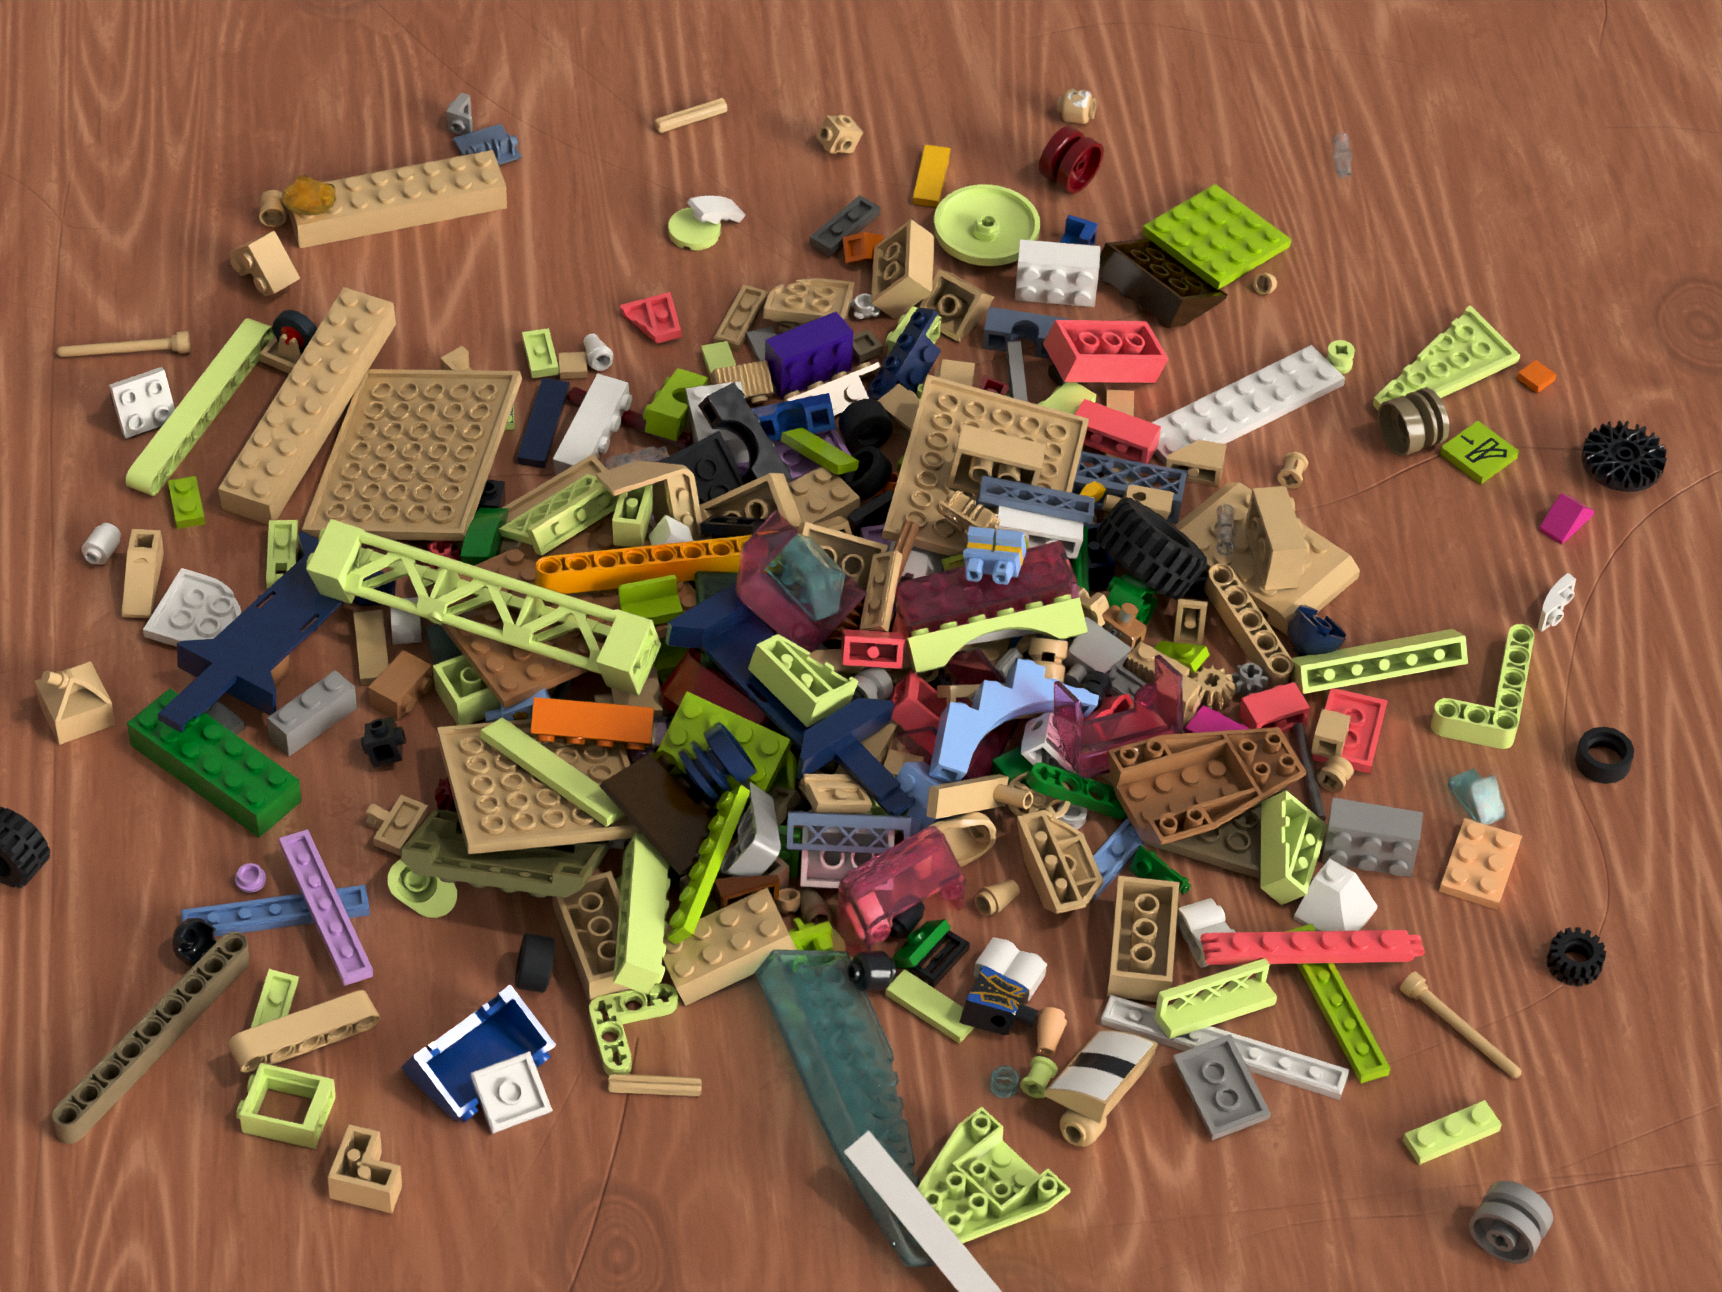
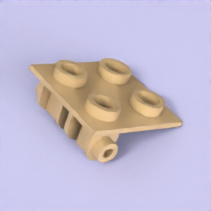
[939,490,1001,532]

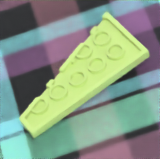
[1373,305,1520,410]

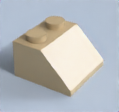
[920,269,994,342]

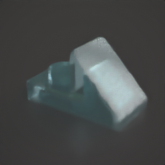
[1448,768,1506,825]

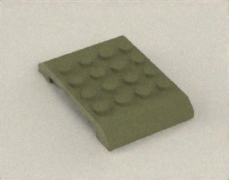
[401,809,611,898]

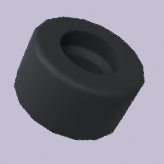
[838,399,893,451]
[515,933,555,993]

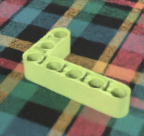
[1430,624,1534,749]

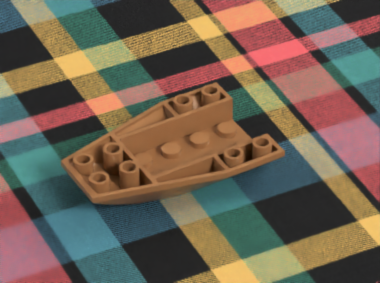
[1107,727,1307,845]

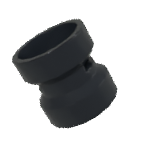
[1079,671,1112,711]

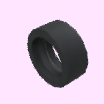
[838,446,892,501]
[1575,727,1634,784]

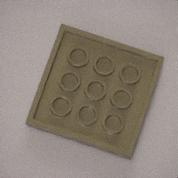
[1143,786,1288,879]

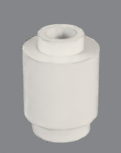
[81,523,121,565]

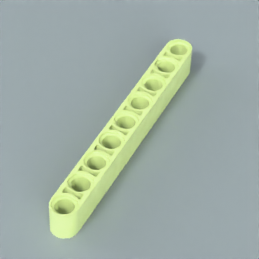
[126,318,274,496]

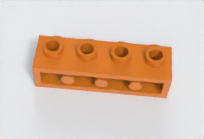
[531,697,654,751]

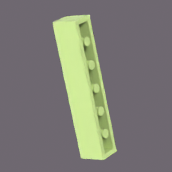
[1291,629,1468,694]
[613,832,671,994]

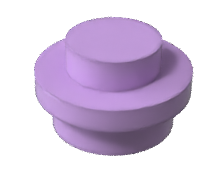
[235,863,266,893]

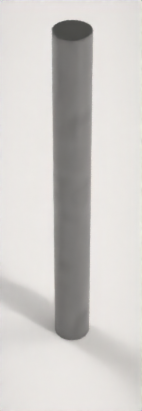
[1292,723,1326,821]

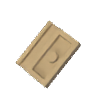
[800,774,872,813]

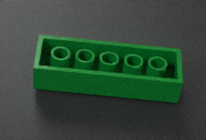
[127,688,302,838]

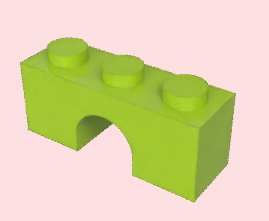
[643,368,708,441]

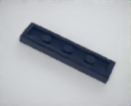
[517,378,570,468]

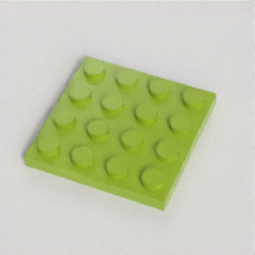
[1142,184,1291,290]
[657,692,793,811]

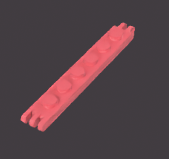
[1200,930,1425,965]

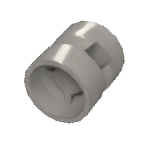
[851,667,893,702]

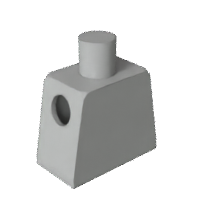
[1062,617,1132,688]

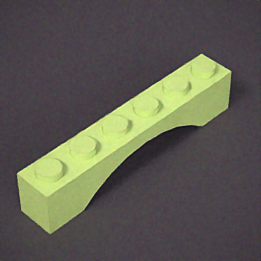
[905,594,1088,674]

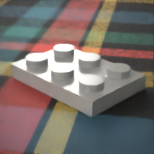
[1173,1034,1271,1141]

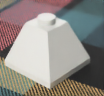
[1294,858,1377,931]

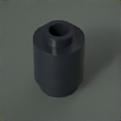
[884,894,925,939]

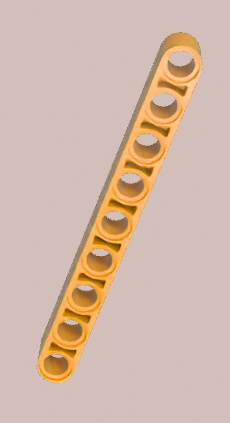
[535,533,791,594]

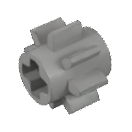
[1232,662,1268,697]

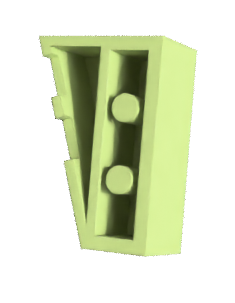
[748,634,859,727]
[1260,791,1328,905]

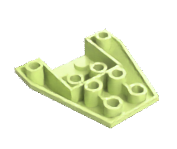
[917,1106,1070,1243]

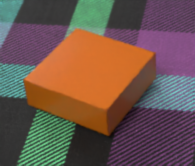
[1517,360,1556,393]

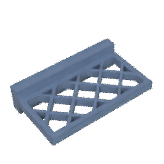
[1072,451,1187,524]

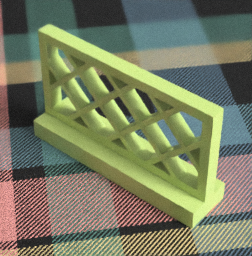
[499,474,620,555]

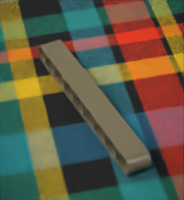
[52,932,250,1144]

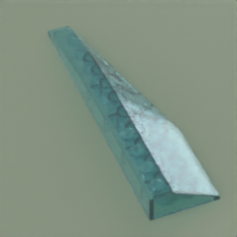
[755,950,935,1267]

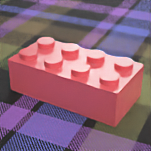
[1043,320,1168,383]

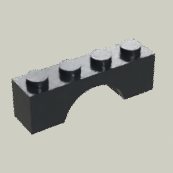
[698,382,793,484]

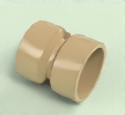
[1029,638,1068,683]

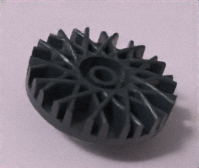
[1581,421,1667,492]

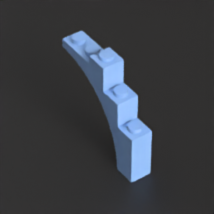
[929,658,1099,783]

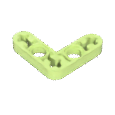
[589,984,678,1076]

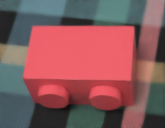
[840,629,904,669]
[1239,682,1310,733]

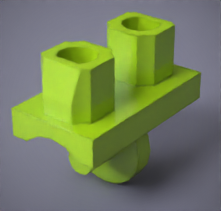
[780,918,834,970]

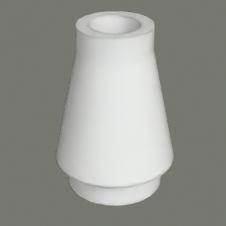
[583,334,613,371]

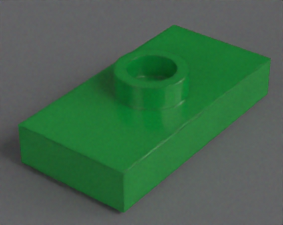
[892,919,951,968]

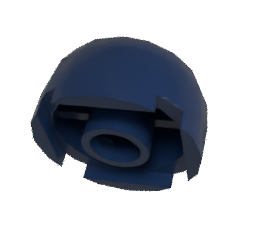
[1287,605,1346,657]

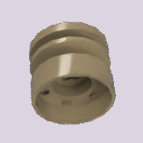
[1378,387,1450,457]

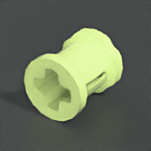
[1020,1056,1058,1098]

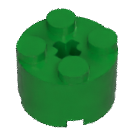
[1106,573,1159,626]

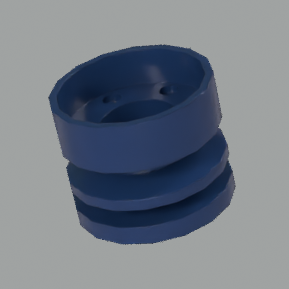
[678,721,757,803]

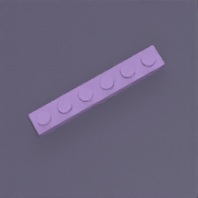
[279,829,373,986]

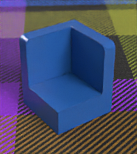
[1059,215,1098,246]

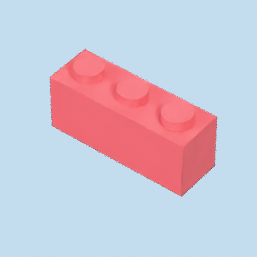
[1075,399,1161,464]

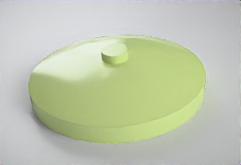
[934,184,1040,266]

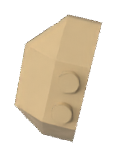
[1017,810,1103,914]

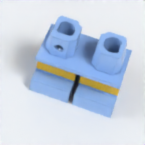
[963,526,1026,585]

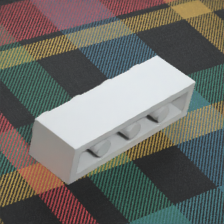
[553,373,632,475]

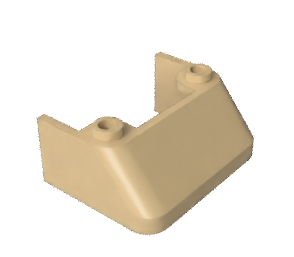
[596,460,705,540]

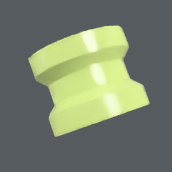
[1326,340,1355,374]

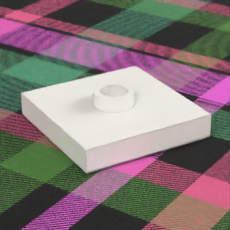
[469,1051,553,1134]

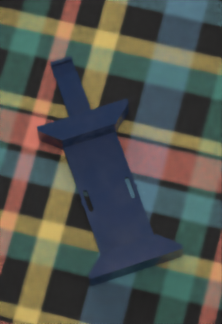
[158,531,396,733]
[665,568,916,816]

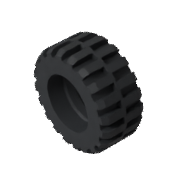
[1096,497,1207,599]

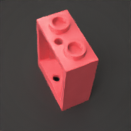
[890,670,947,752]

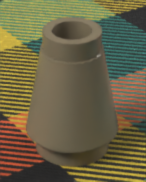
[799,887,832,925]

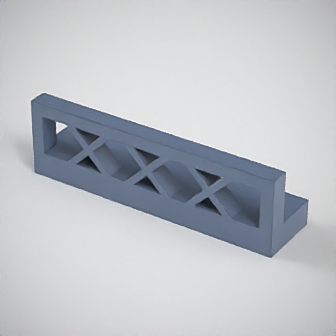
[976,475,1095,527]
[786,811,911,855]

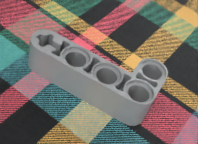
[720,781,781,877]

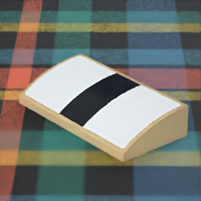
[1044,1030,1158,1124]

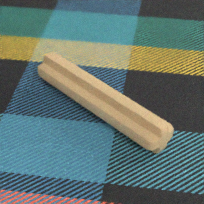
[655,98,727,133]
[608,1074,702,1096]

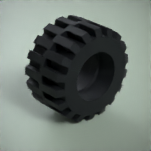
[0,807,51,888]

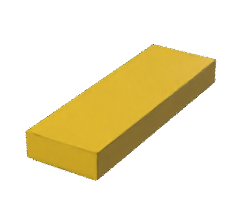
[913,144,951,208]

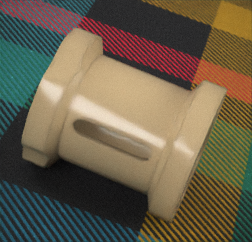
[1277,452,1309,489]

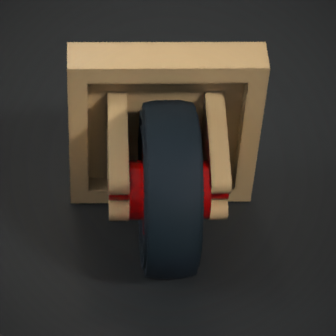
[259,310,317,374]

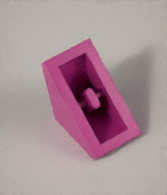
[1539,493,1595,545]

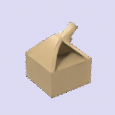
[34,661,116,745]

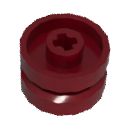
[1039,125,1104,194]

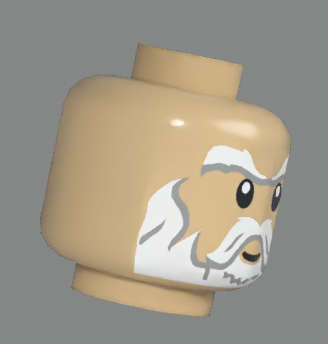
[1057,89,1096,124]

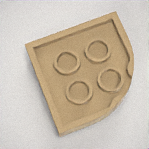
[763,278,855,325]

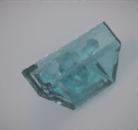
[744,532,846,621]

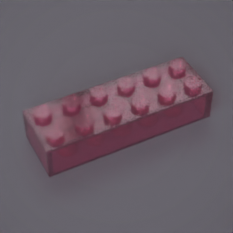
[895,540,1079,638]

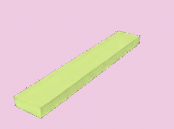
[480,717,626,827]

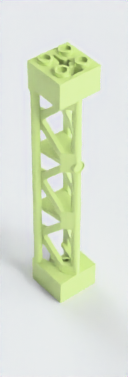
[306,519,661,696]

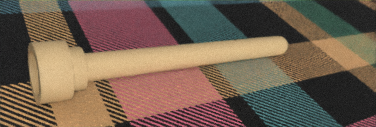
[57,331,191,357]
[1400,971,1521,1078]

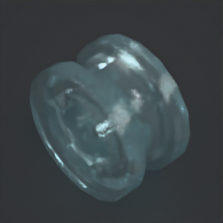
[990,1066,1019,1098]

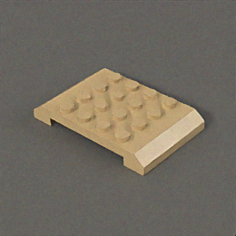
[1174,482,1360,636]

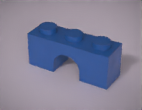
[751,393,836,441]

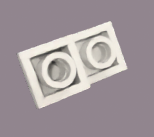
[687,196,745,225]
[1537,573,1576,632]

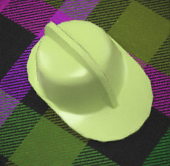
[388,859,457,918]

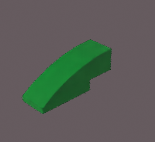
[460,508,509,566]

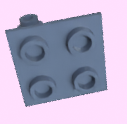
[453,124,522,165]

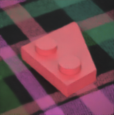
[620,292,683,344]

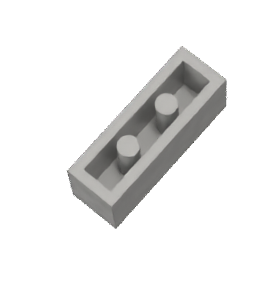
[267,670,357,757]

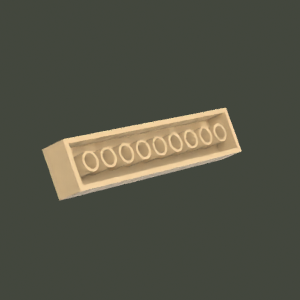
[218,287,396,525]

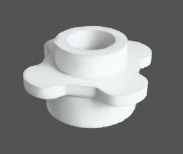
[850,294,880,319]

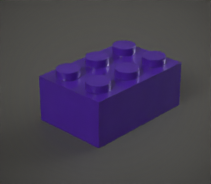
[765,312,853,399]

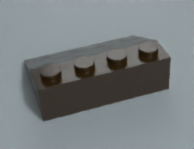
[1099,238,1228,328]
[600,750,737,875]

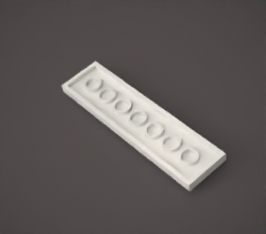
[1152,345,1345,466]

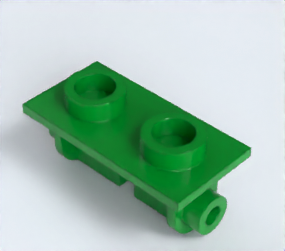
[1129,845,1191,895]

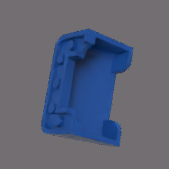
[401,984,556,1123]

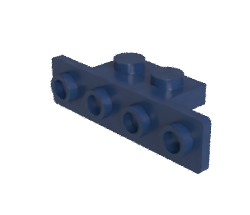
[867,307,941,400]

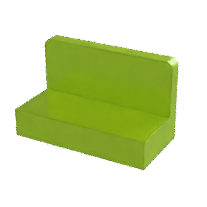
[618,575,683,625]

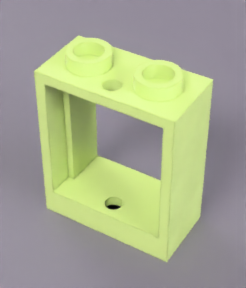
[237,1063,336,1149]

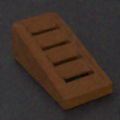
[713,875,780,910]

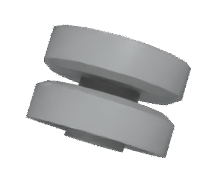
[1469,1181,1554,1264]

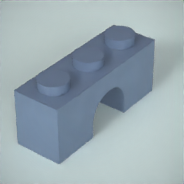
[982,307,1069,359]

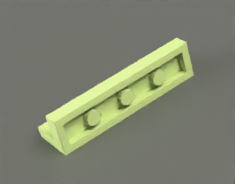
[1154,958,1277,1039]

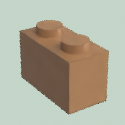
[368,650,434,721]

